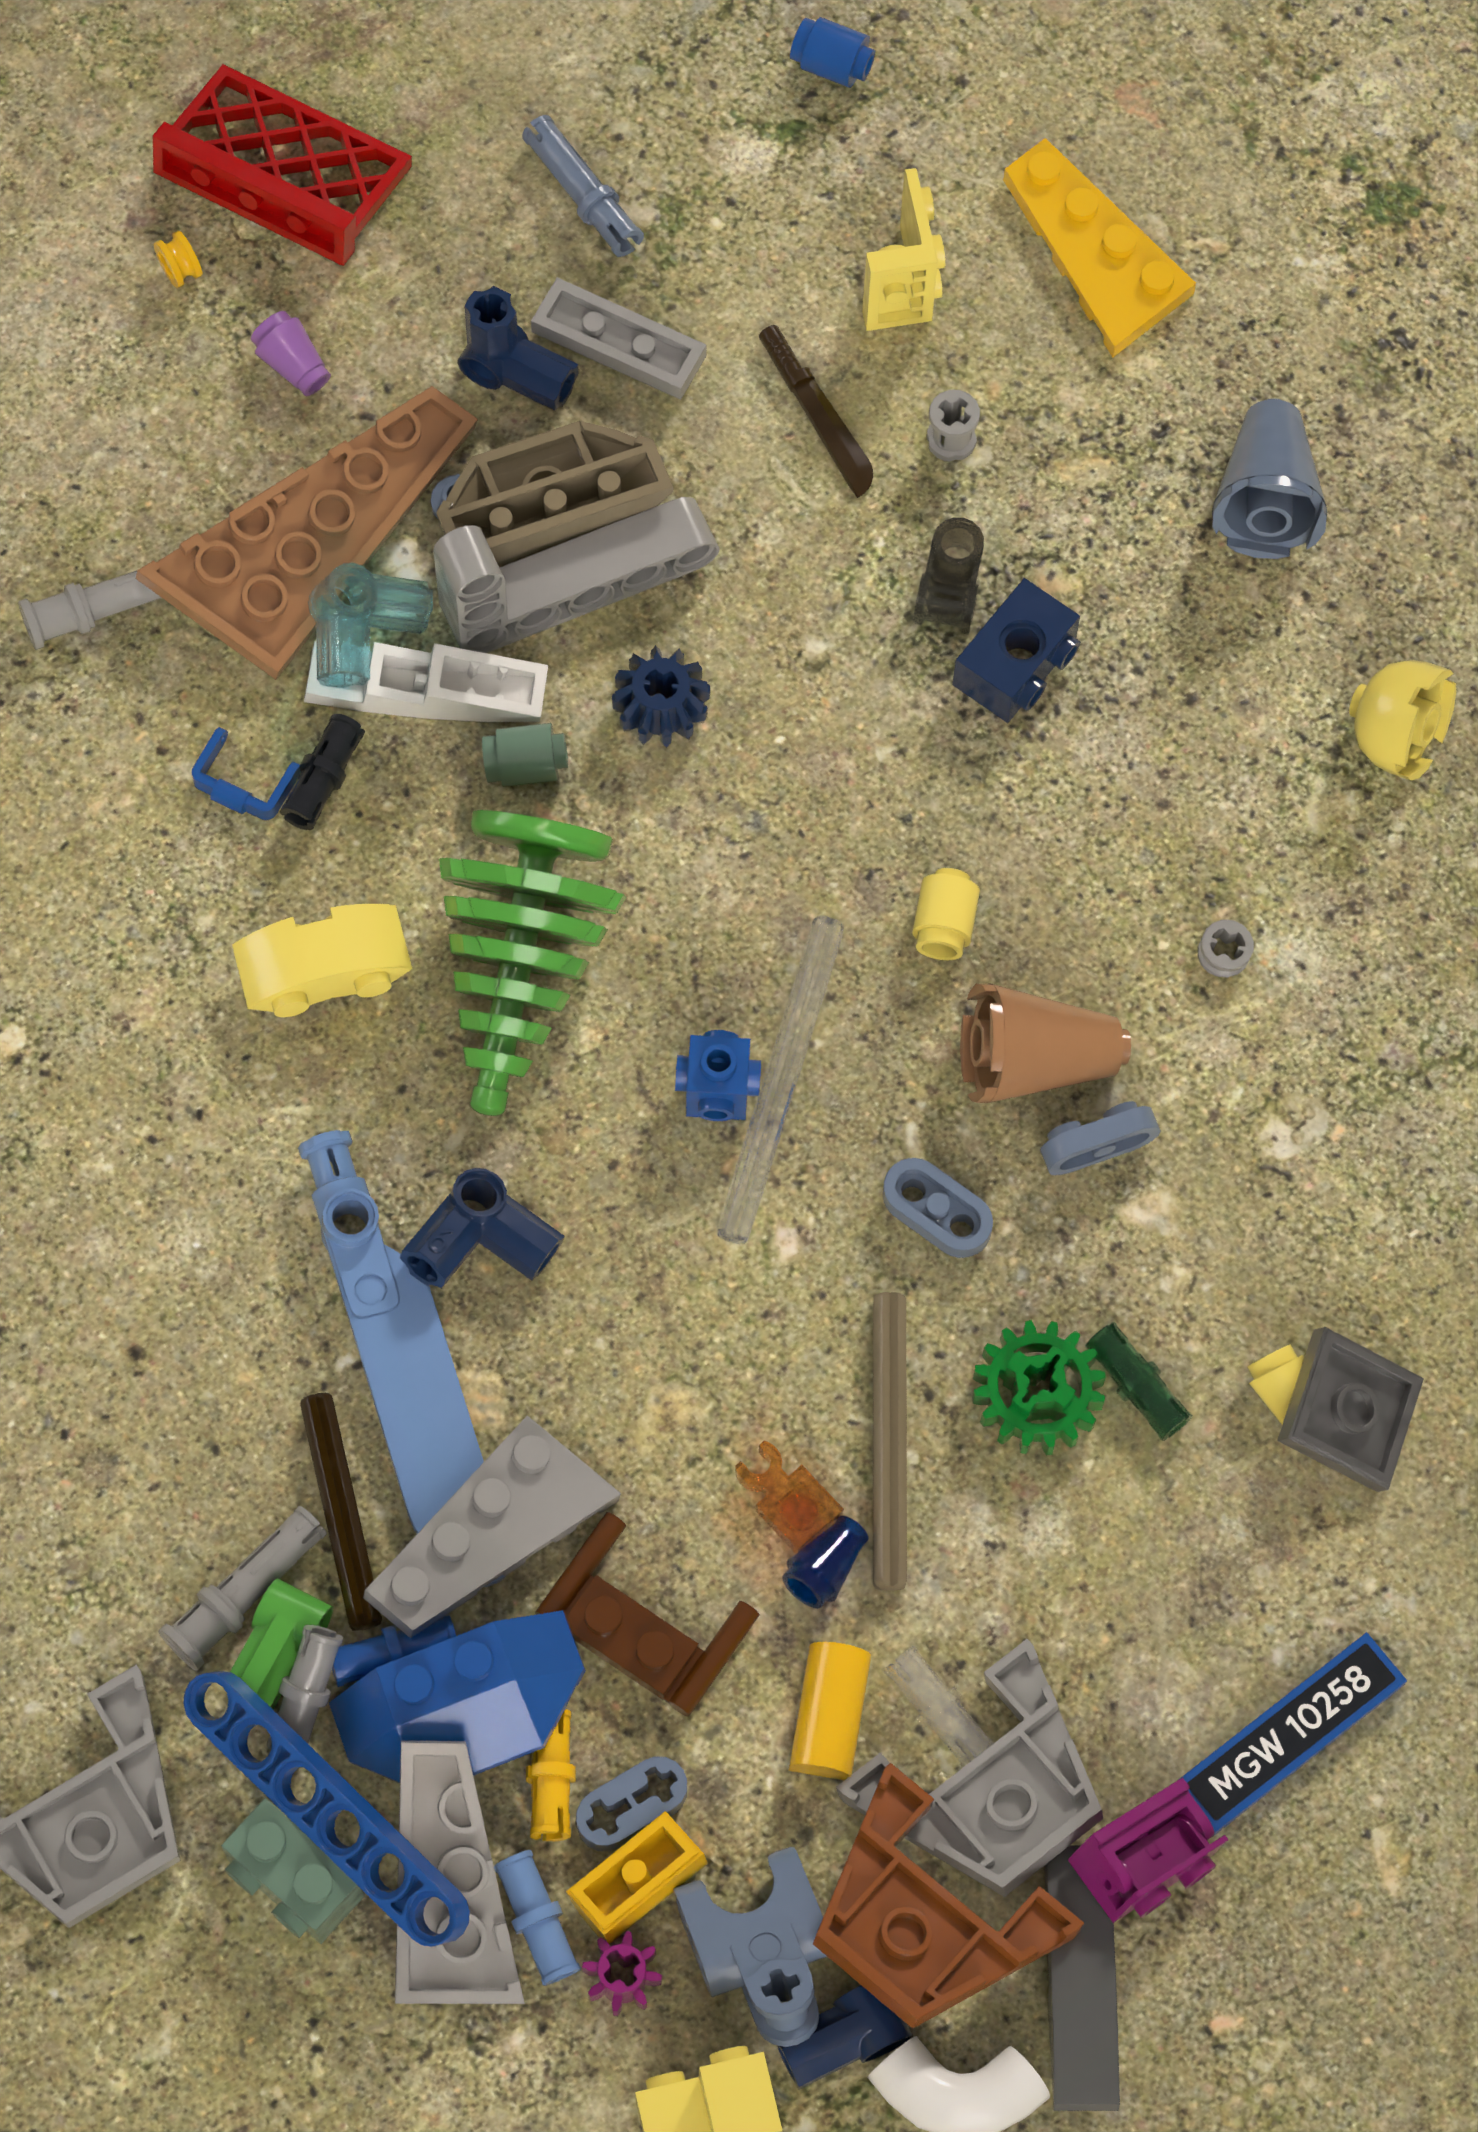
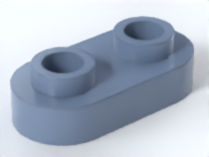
[1040,1101,1161,1175]
[883,1158,993,1258]

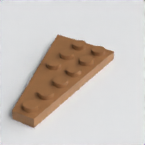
[136,386,478,680]

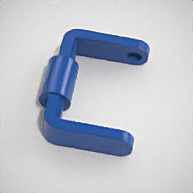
[192,727,301,820]

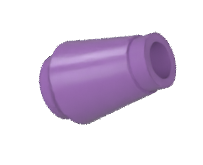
[251,311,331,396]

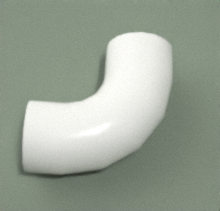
[867,2036,1050,2132]

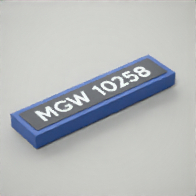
[1178,1632,1407,1835]

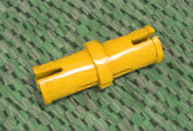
[526,1709,576,1841]

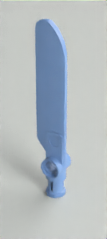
[298,1130,506,1587]

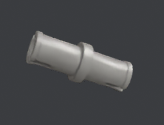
[266,1625,343,1749]

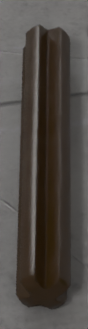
[300,1392,382,1631]

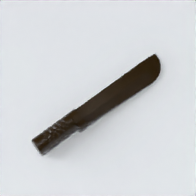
[759,325,873,498]

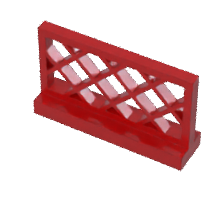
[152,64,412,266]

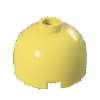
[1349,660,1456,780]

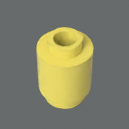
[912,868,980,960]

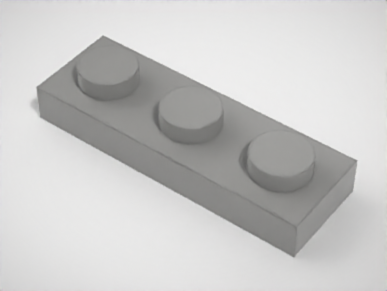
[531,277,707,400]

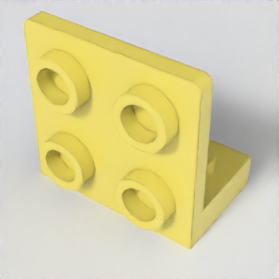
[862,168,945,331]

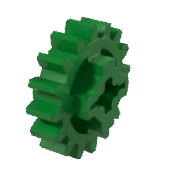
[972,1320,1106,1456]

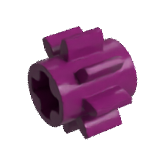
[582,1931,662,2016]

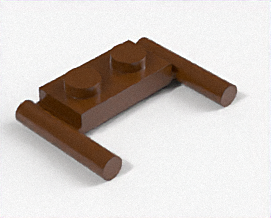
[535,1512,760,1717]

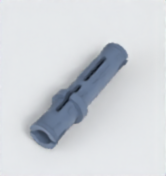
[522,115,644,257]

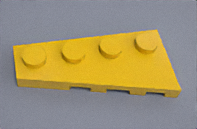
[1003,138,1196,358]

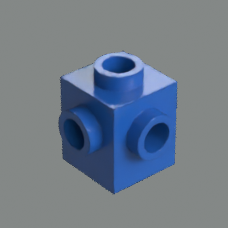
[675,1030,761,1121]

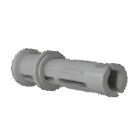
[18,570,162,650]
[158,1506,327,1671]

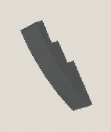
[1044,1845,1120,2111]

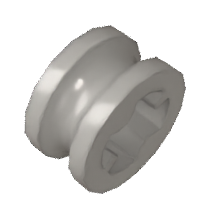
[1198,920,1254,978]

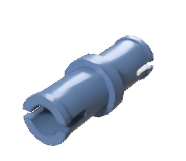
[494,1850,581,1986]

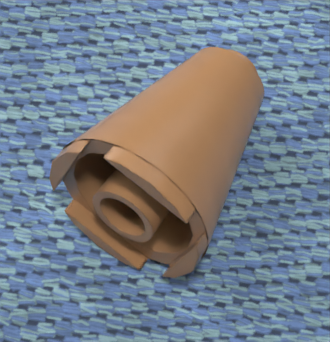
[960,983,1131,1103]

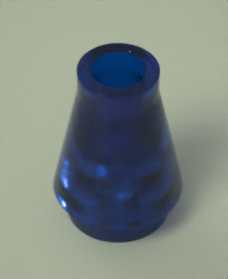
[782,1516,869,1609]

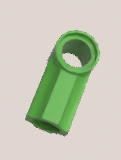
[230,1578,334,1710]

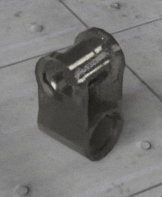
[913,517,984,635]

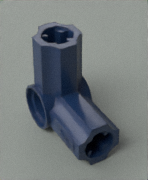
[457,286,579,411]
[400,1168,565,1289]

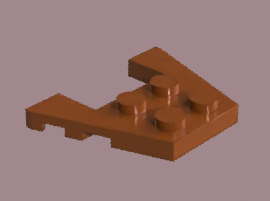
[813,1763,1084,2028]

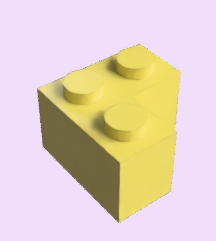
[635,2046,782,2132]

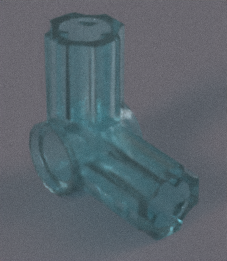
[308,563,433,688]

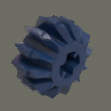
[612,645,710,748]

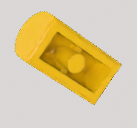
[789,1642,871,1780]
[566,1811,708,1944]

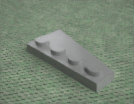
[363,1415,621,1638]
[395,1741,525,2004]

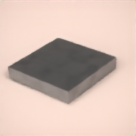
[1277,1327,1424,1492]

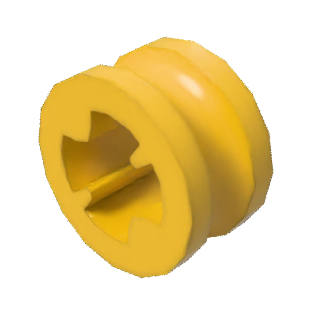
[153,230,203,289]

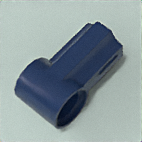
[776,1985,913,2090]

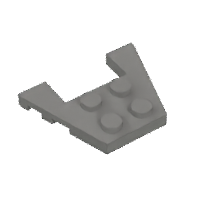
[836,1639,1103,1897]
[0,1664,181,1928]

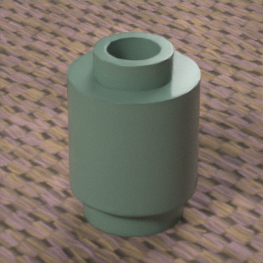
[482,723,568,787]

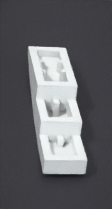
[304,641,548,722]

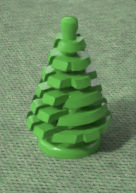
[439,810,626,1116]

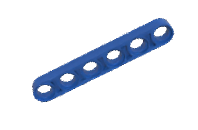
[183,1671,470,1947]

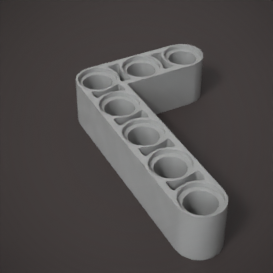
[433,497,720,653]

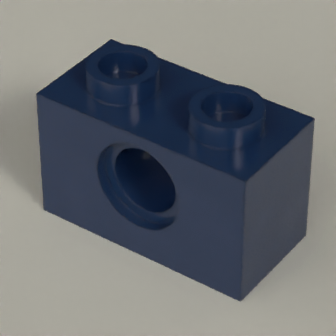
[952,578,1081,723]

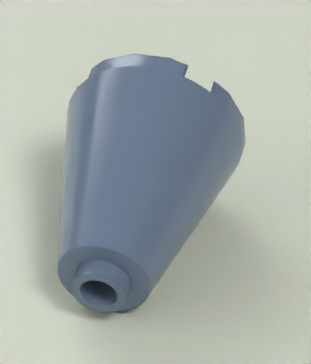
[1212,399,1327,559]

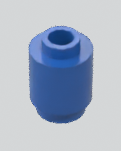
[790,17,875,88]

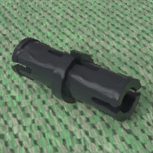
[280,714,365,830]

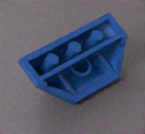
[329,1611,586,1783]

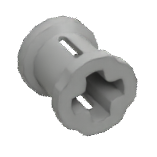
[927,390,980,462]

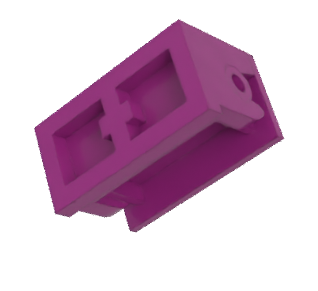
[1068,1777,1228,1923]

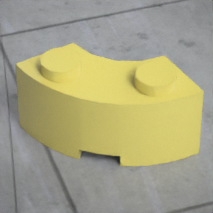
[232,904,412,1017]

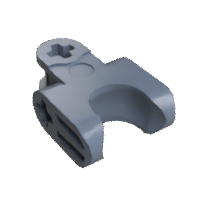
[674,1847,827,2047]

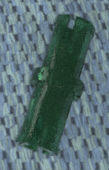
[1085,1322,1193,1441]

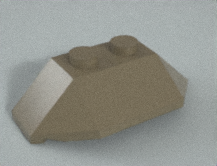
[437,421,673,568]

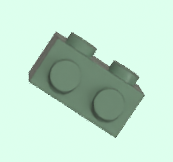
[221,1798,365,1944]

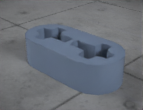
[576,1756,687,1852]

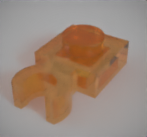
[735,1441,844,1556]

